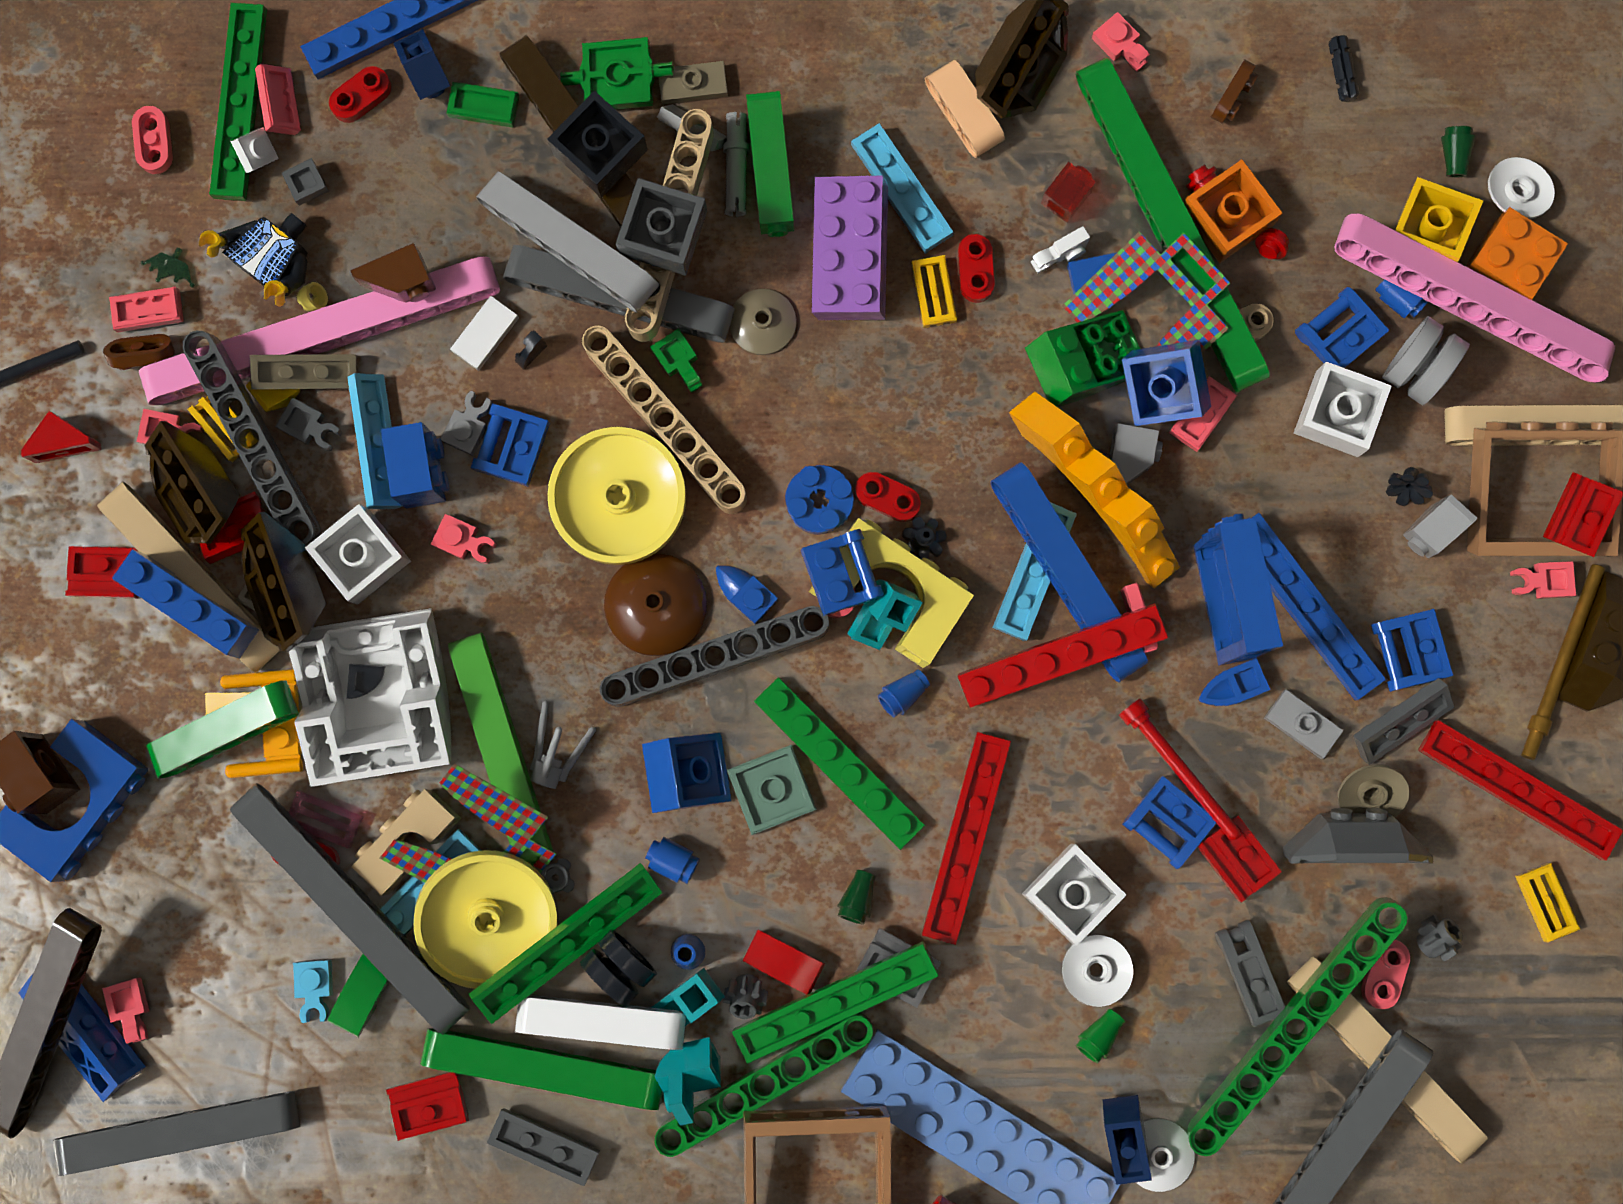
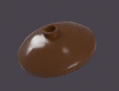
[604,554,707,656]

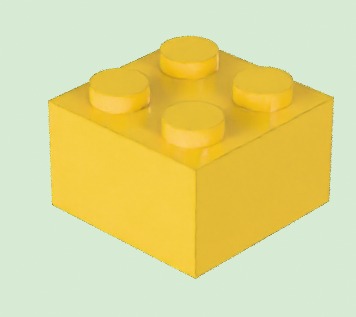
[1395,177,1483,262]

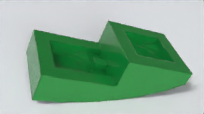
[327,954,389,1038]

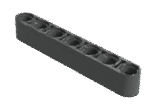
[503,245,735,343]
[183,330,321,546]
[600,606,829,707]
[1273,1029,1433,1204]
[53,1091,300,1176]

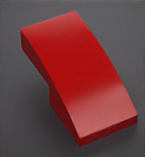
[742,929,825,995]

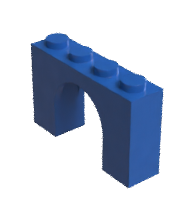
[0,719,149,882]

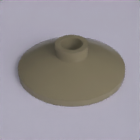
[730,289,796,355]
[1337,764,1409,818]

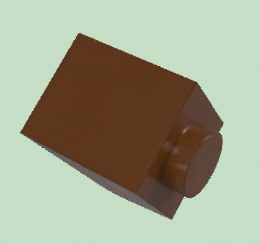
[350,243,436,303]

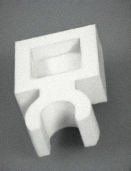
[1031,226,1090,274]

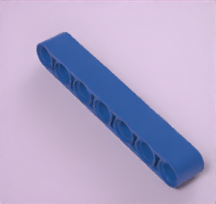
[990,462,1148,682]

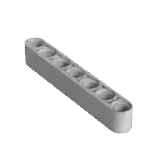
[476,172,659,313]

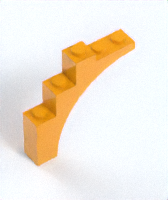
[1009,391,1180,589]

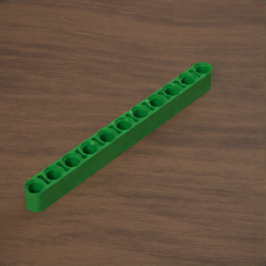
[1075,57,1270,393]

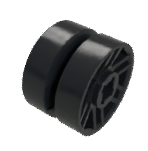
[580,929,657,1007]

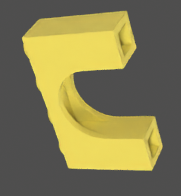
[809,518,974,668]

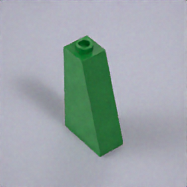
[746,91,794,237]

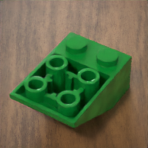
[1025,310,1140,407]

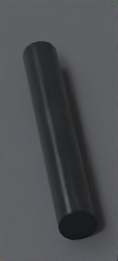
[0,340,84,385]

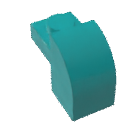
[847,579,923,650]
[651,968,725,1026]
[655,1037,721,1126]

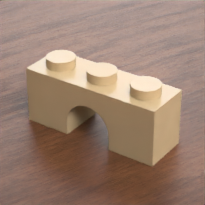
[351,789,461,896]

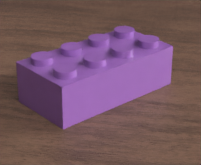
[812,175,888,320]

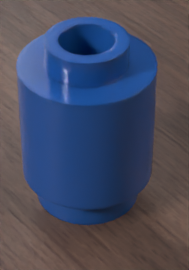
[1375,279,1428,318]
[645,837,700,884]

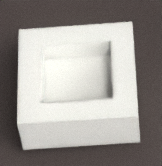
[231,127,279,173]

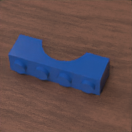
[112,549,259,659]

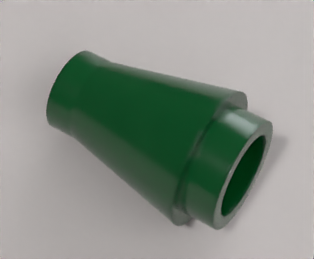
[1441,126,1476,178]
[837,870,876,925]

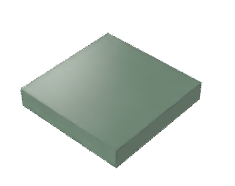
[727,745,817,835]

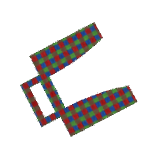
[1062,232,1230,353]
[379,763,556,883]

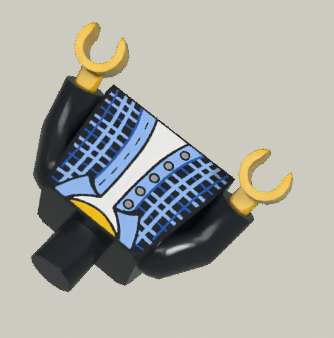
[199,213,308,307]

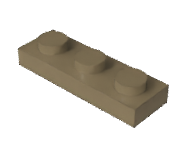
[249,354,356,389]

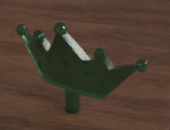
[140,248,195,288]

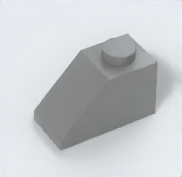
[1109,423,1163,485]
[1403,494,1478,558]

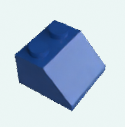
[642,733,731,813]

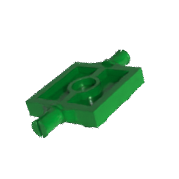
[560,37,674,110]

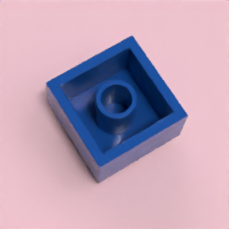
[1122,340,1212,426]
[381,422,449,509]

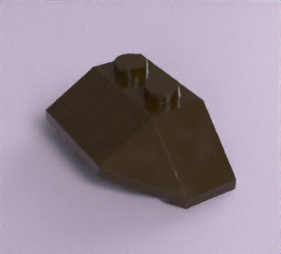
[975,0,1069,119]
[144,421,240,544]
[241,512,326,652]
[1558,571,1623,712]

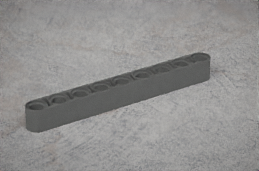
[230,783,470,1035]

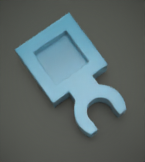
[293,960,333,1023]

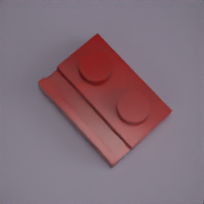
[1543,472,1623,557]
[200,491,265,564]
[65,546,139,599]
[1197,815,1282,903]
[386,1072,469,1141]

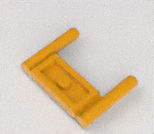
[220,669,303,778]

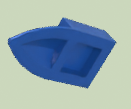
[716,565,778,625]
[1199,658,1271,706]

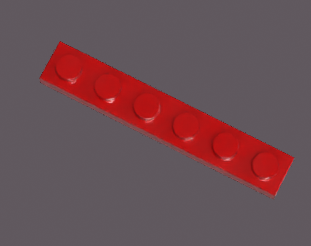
[958,603,1168,708]
[1418,720,1623,861]
[921,732,1011,945]

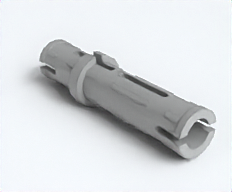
[723,112,750,217]

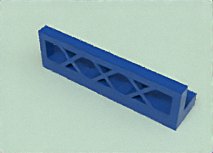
[18,973,146,1102]

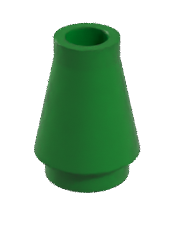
[1075,1009,1125,1064]

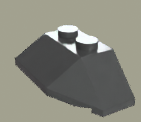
[1283,808,1433,864]

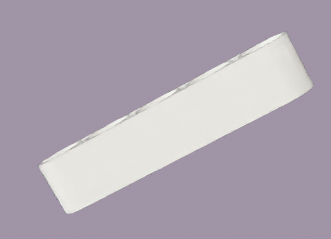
[515,995,686,1050]

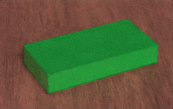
[446,82,519,128]

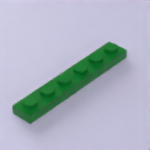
[209,3,267,201]
[754,677,925,850]
[469,863,662,1025]
[732,941,939,1064]

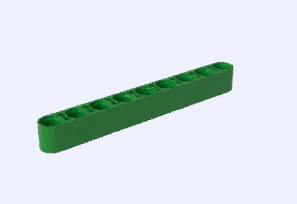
[1187,897,1407,1156]

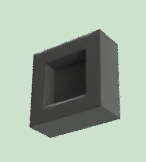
[282,158,329,206]

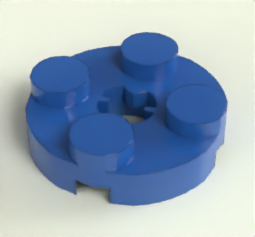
[785,465,854,535]

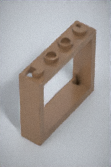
[1467,421,1623,556]
[743,1106,891,1204]

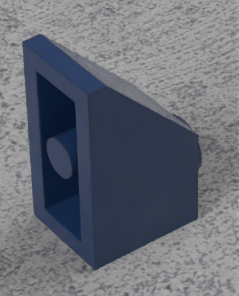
[393,29,450,100]
[1103,1095,1152,1185]

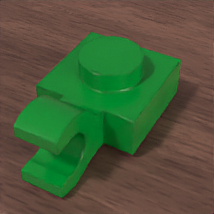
[650,328,703,393]

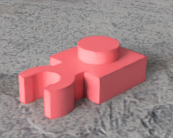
[136,409,203,444]
[431,514,497,564]
[1510,561,1576,599]

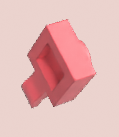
[1092,12,1150,72]
[102,978,150,1044]

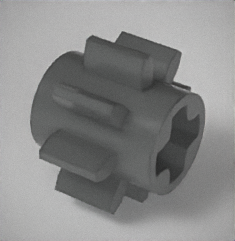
[1417,915,1463,962]
[723,974,768,1019]

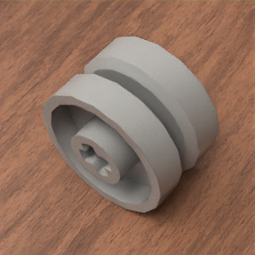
[1382,316,1470,406]

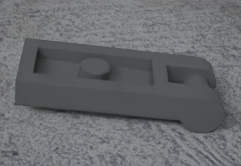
[1215,920,1285,1027]

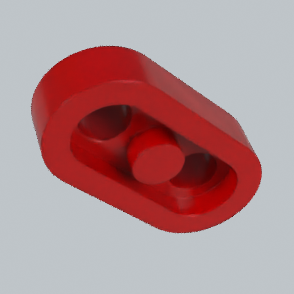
[329,66,391,123]
[958,234,995,303]
[855,472,921,522]

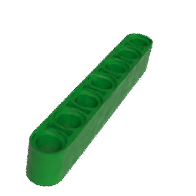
[654,1013,873,1157]
[420,1028,662,1110]

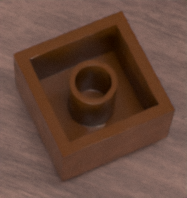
[0,731,81,814]

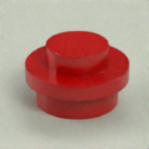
[1186,164,1217,192]
[1255,228,1289,260]

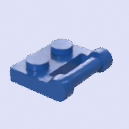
[1295,287,1389,368]
[470,404,550,487]
[800,529,884,616]
[1371,609,1453,692]
[1122,776,1216,869]

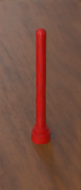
[1119,698,1241,840]

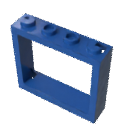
[1193,514,1283,665]

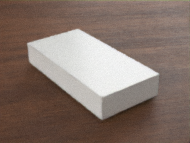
[450,296,519,371]

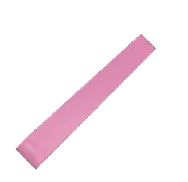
[1334,214,1615,383]

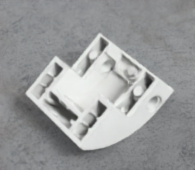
[289,608,451,787]

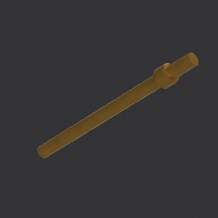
[1521,564,1605,760]

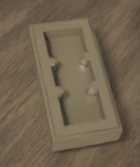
[658,61,728,105]

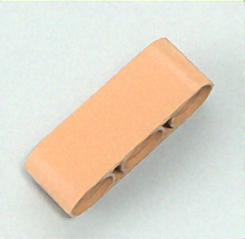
[925,60,1005,158]

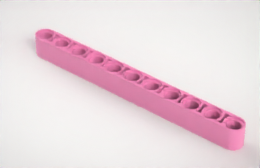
[139,257,500,405]

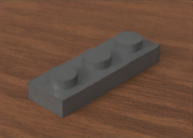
[1353,678,1454,765]
[487,1108,600,1186]

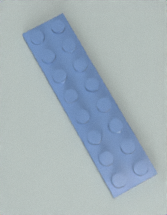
[841,1029,1120,1204]

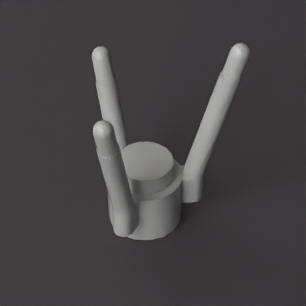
[530,701,596,789]

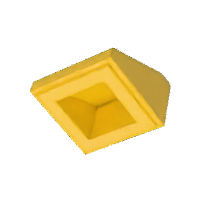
[246,382,300,412]

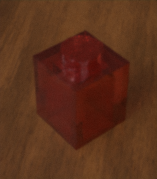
[1041,162,1096,223]

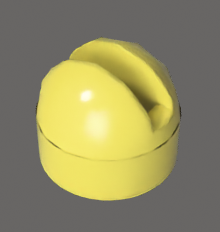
[297,282,328,311]

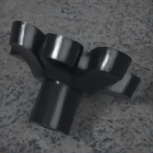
[1386,467,1433,506]
[902,517,947,559]

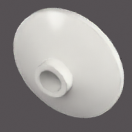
[1488,157,1555,219]
[1062,935,1133,1007]
[1136,1118,1195,1192]

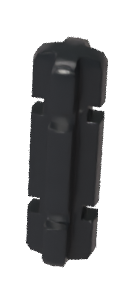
[1328,35,1359,102]

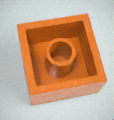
[1184,159,1283,264]
[1466,207,1568,300]

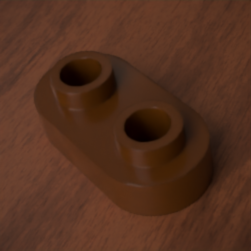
[1211,59,1259,124]
[103,334,175,370]

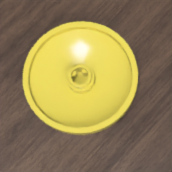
[548,427,686,565]
[413,850,557,989]

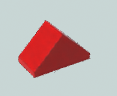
[21,411,102,463]

